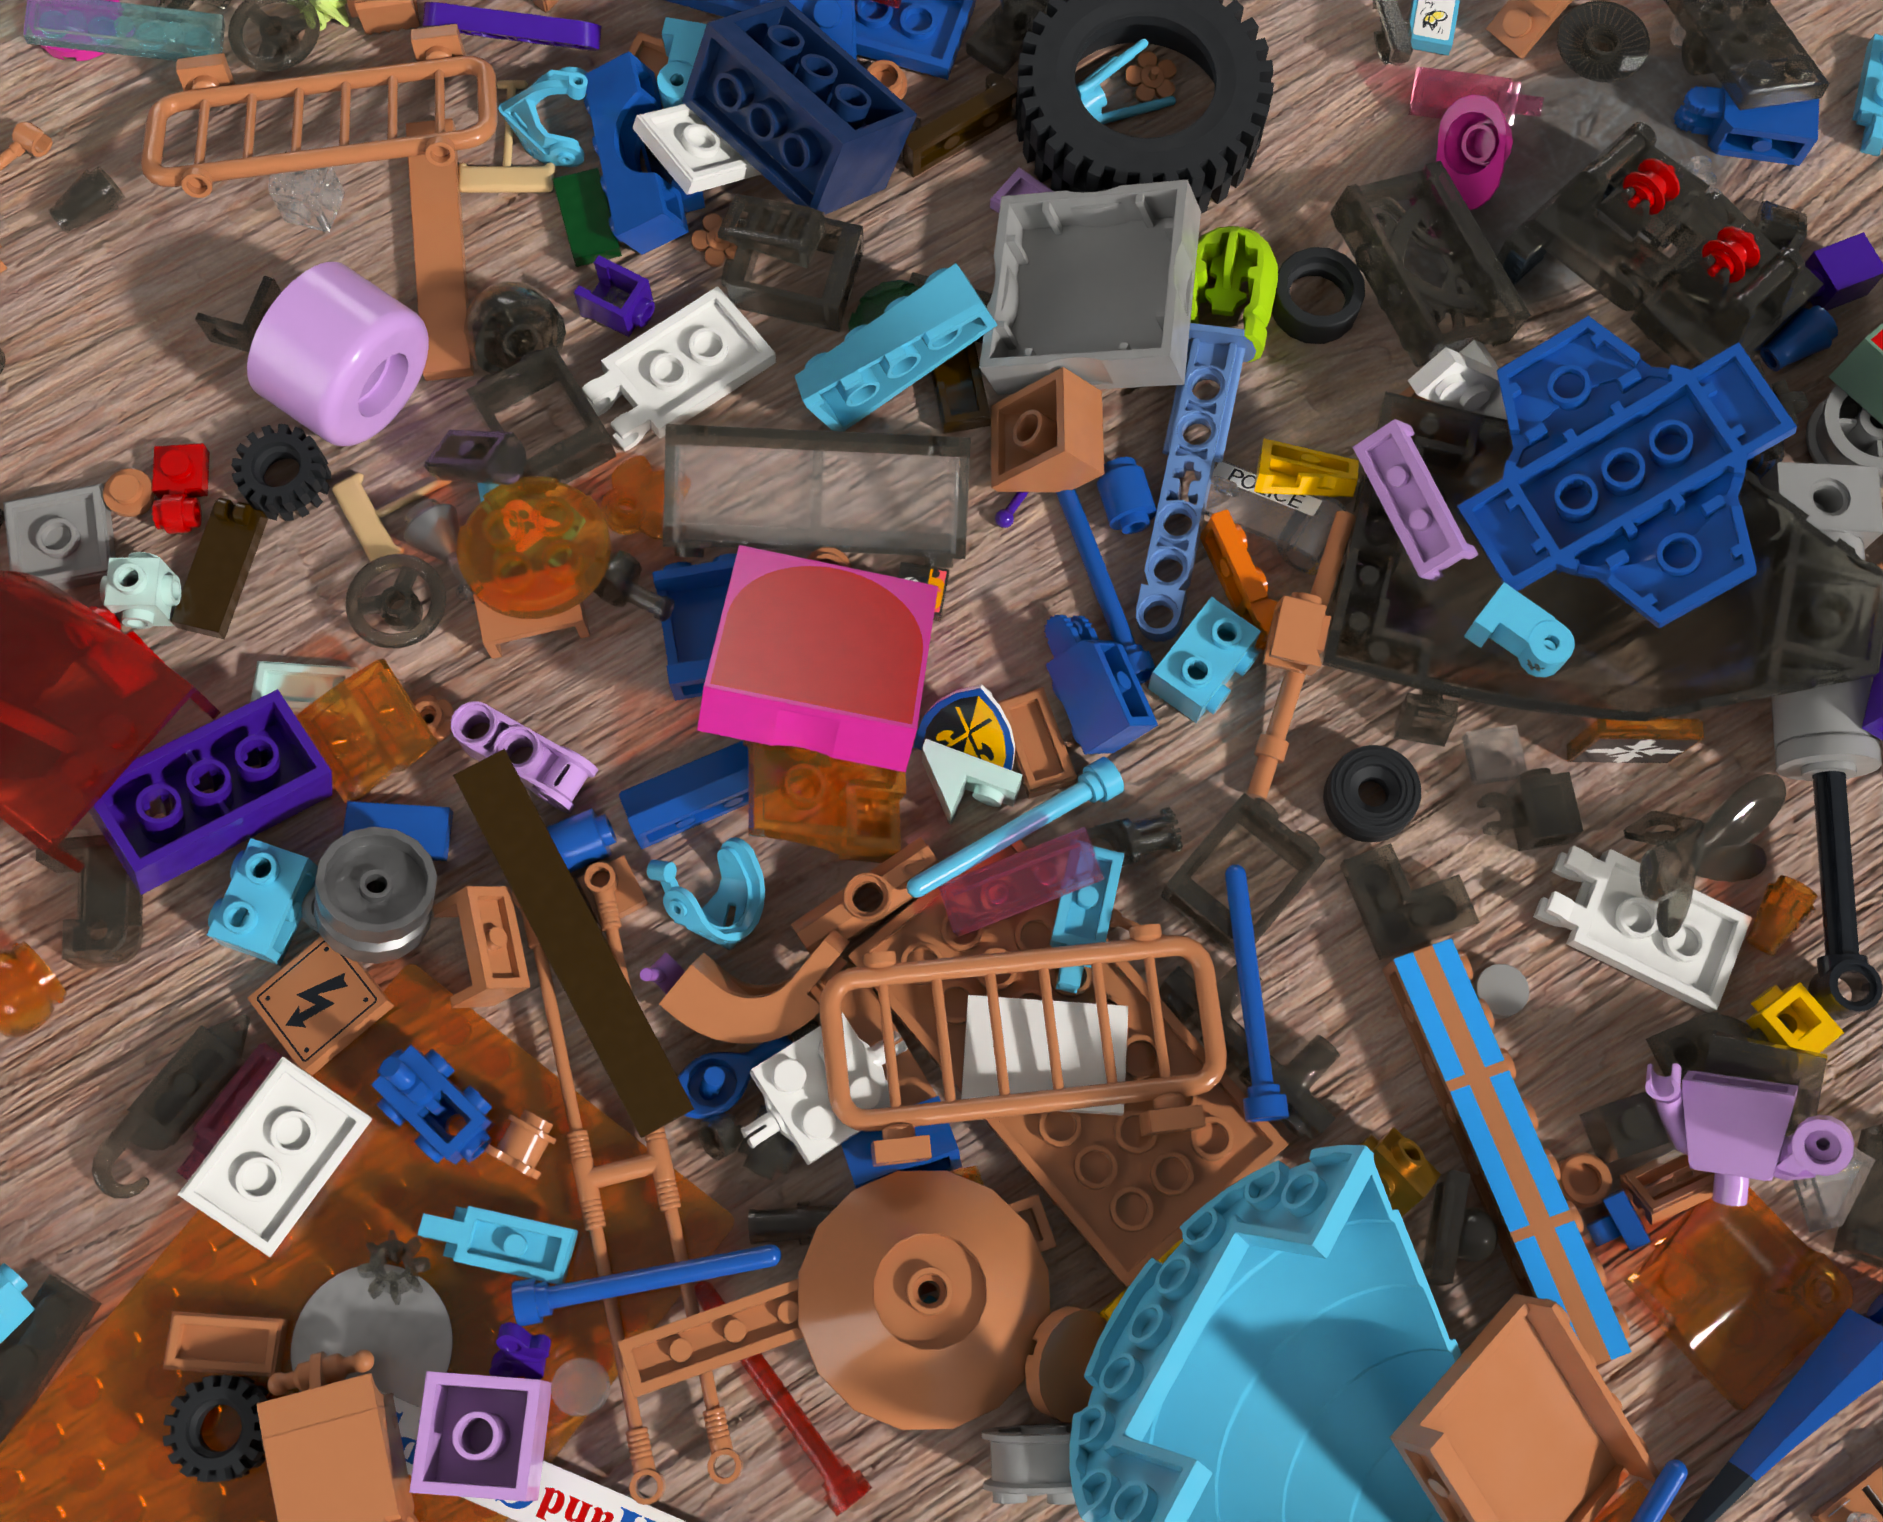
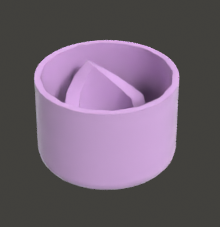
[247,262,429,446]

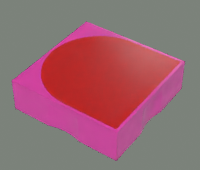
[697,545,938,772]

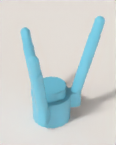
[1076,39,1176,125]

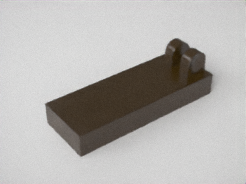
[903,73,1017,178]
[171,498,268,639]

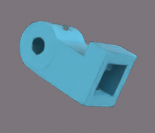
[657,17,707,109]
[1464,582,1575,677]

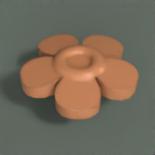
[1125,51,1177,103]
[691,213,745,267]

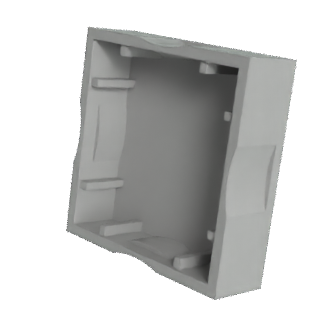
[979,180,1201,395]

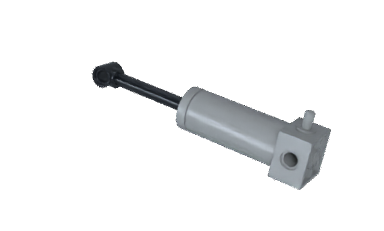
[1740,462,1883,1020]

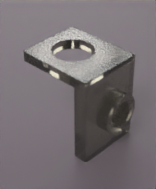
[195,276,282,352]

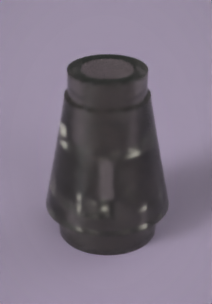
[48,166,125,233]

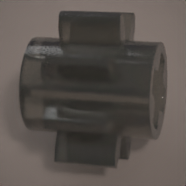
[357,1230,431,1305]

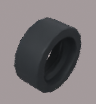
[1272,247,1365,344]

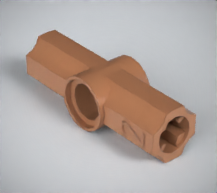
[790,837,939,955]

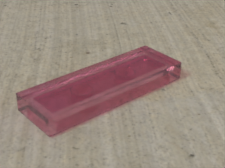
[939,827,1105,937]

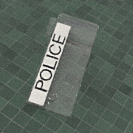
[1194,460,1347,575]

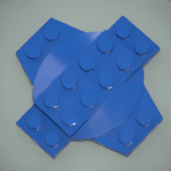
[1457,316,1797,628]

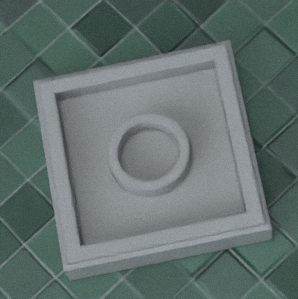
[3,483,116,598]

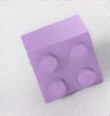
[409,1371,553,1501]

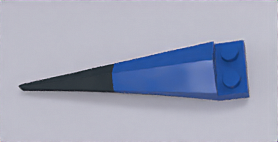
[1681,1293,1883,1522]

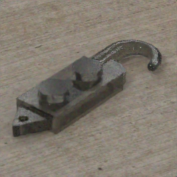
[91,1014,250,1199]

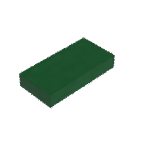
[552,168,622,267]

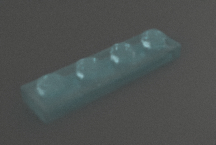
[23,0,225,61]

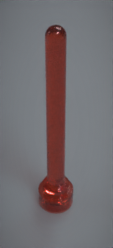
[694,1281,872,1517]

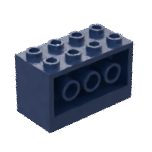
[682,0,917,220]

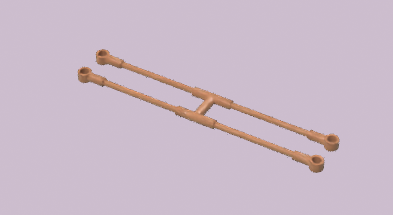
[512,862,743,1505]

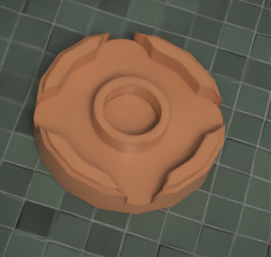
[1025,1306,1107,1423]

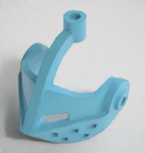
[498,67,588,167]
[647,837,765,950]

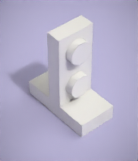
[1408,340,1510,448]

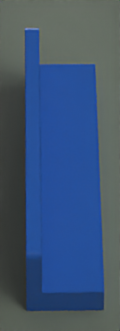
[619,740,830,850]

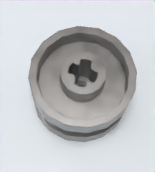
[314,827,437,964]

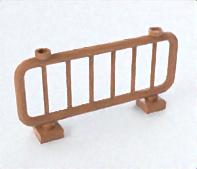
[141,24,498,198]
[819,924,1227,1167]

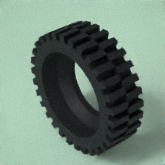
[1015,0,1274,214]

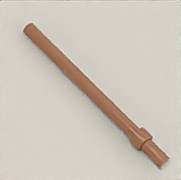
[1247,511,1356,800]

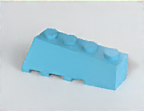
[795,263,998,435]

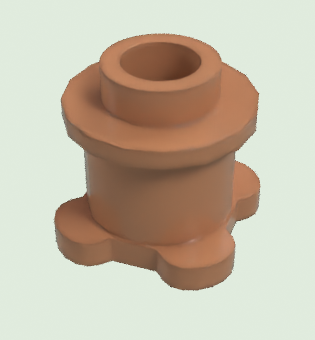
[484,1109,557,1180]

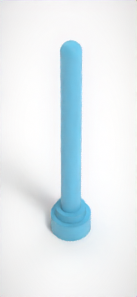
[906,757,1124,898]

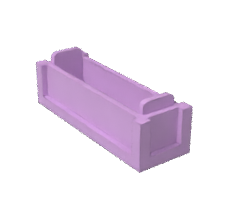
[1353,419,1479,581]

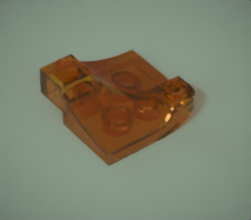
[743,740,906,863]
[1623,1187,1853,1410]

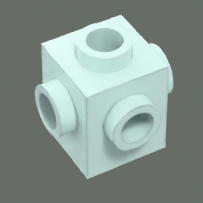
[100,552,182,629]

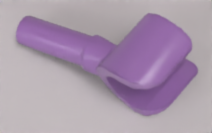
[640,952,685,994]

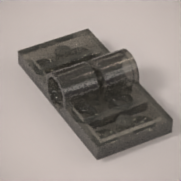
[1664,0,1830,110]

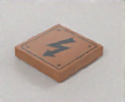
[247,936,394,1076]

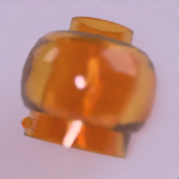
[0,941,67,1038]

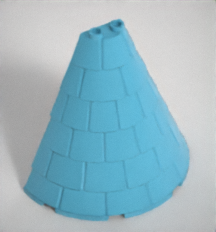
[1069,1145,1462,1522]

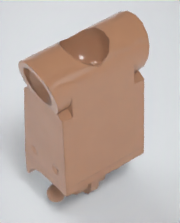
[256,1350,419,1522]

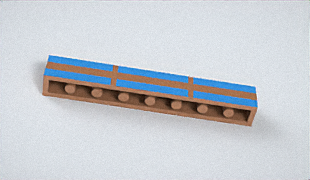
[1382,938,1632,1366]

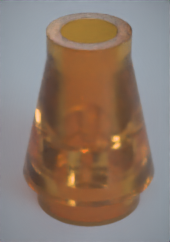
[1746,875,1818,956]

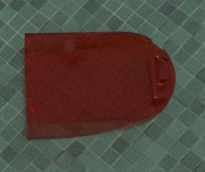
[0,570,221,873]

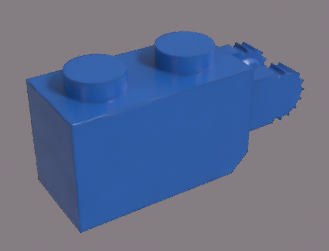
[1673,79,1820,166]
[1044,615,1158,754]

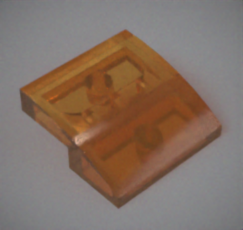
[296,659,438,804]

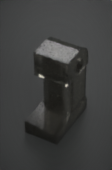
[36,835,143,969]

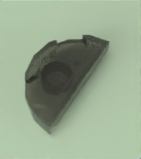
[1373,0,1413,66]

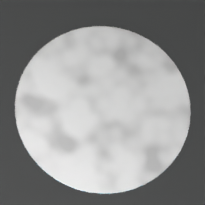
[291,1264,453,1408]

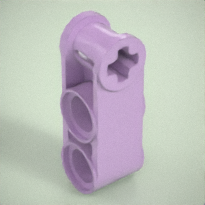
[451,701,598,814]

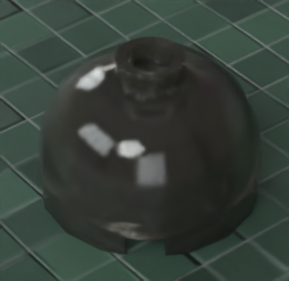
[464,281,566,382]

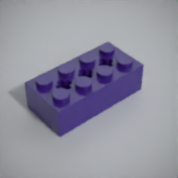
[81,689,332,895]

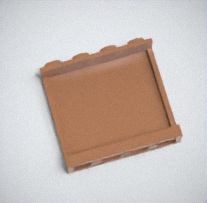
[1390,1294,1660,1522]

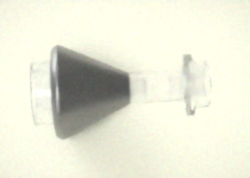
[404,499,492,604]

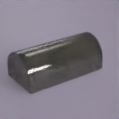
[424,430,527,485]

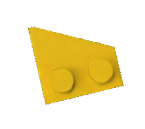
[1254,438,1359,497]

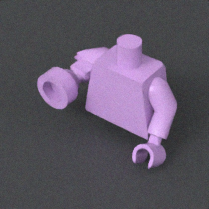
[1645,1063,1854,1206]

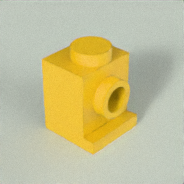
[1745,982,1844,1073]

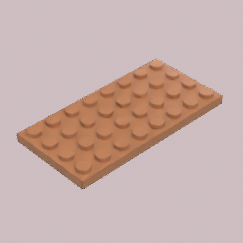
[848,840,1289,1289]

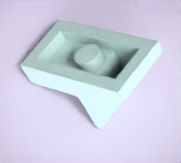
[922,739,1022,824]

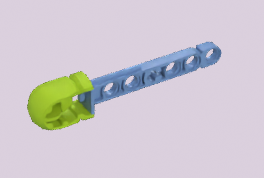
[1136,226,1278,642]

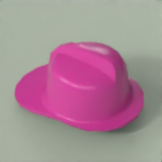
[1434,94,1513,212]

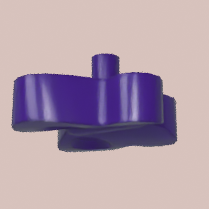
[489,1322,551,1380]

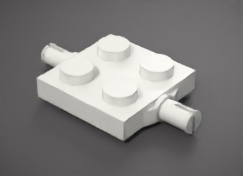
[740,1012,908,1165]

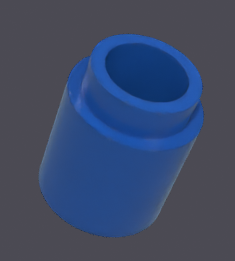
[1097,457,1157,534]
[546,808,617,873]

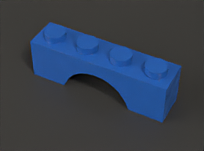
[584,51,689,255]

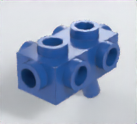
[371,1045,495,1164]

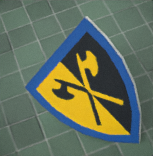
[914,684,1015,770]

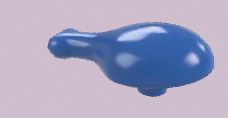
[678,1035,793,1119]

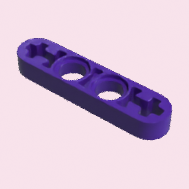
[423,2,602,51]

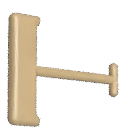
[458,80,555,193]
[332,454,481,567]

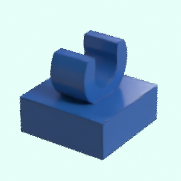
[1586,1188,1651,1251]

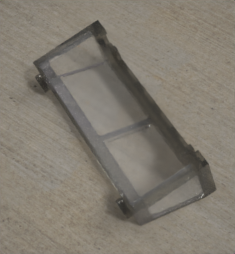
[663,424,971,568]

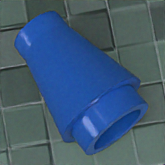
[1760,306,1838,372]

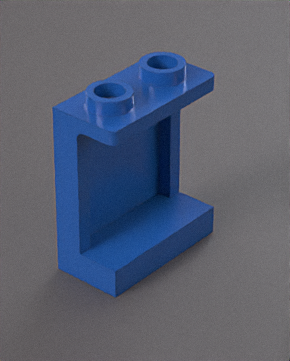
[652,553,737,701]

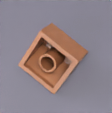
[991,367,1104,492]

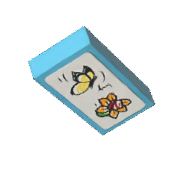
[1404,0,1460,56]

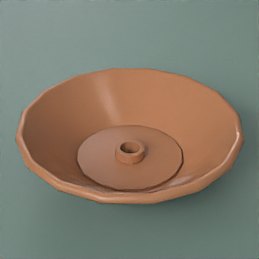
[798,1170,1050,1430]

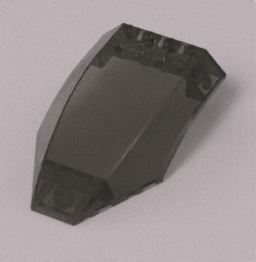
[1322,392,1883,722]

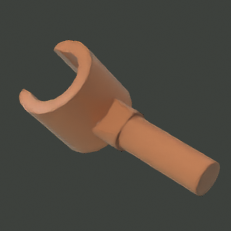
[0,122,53,171]

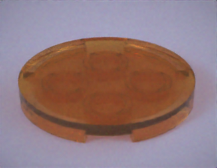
[456,476,611,619]

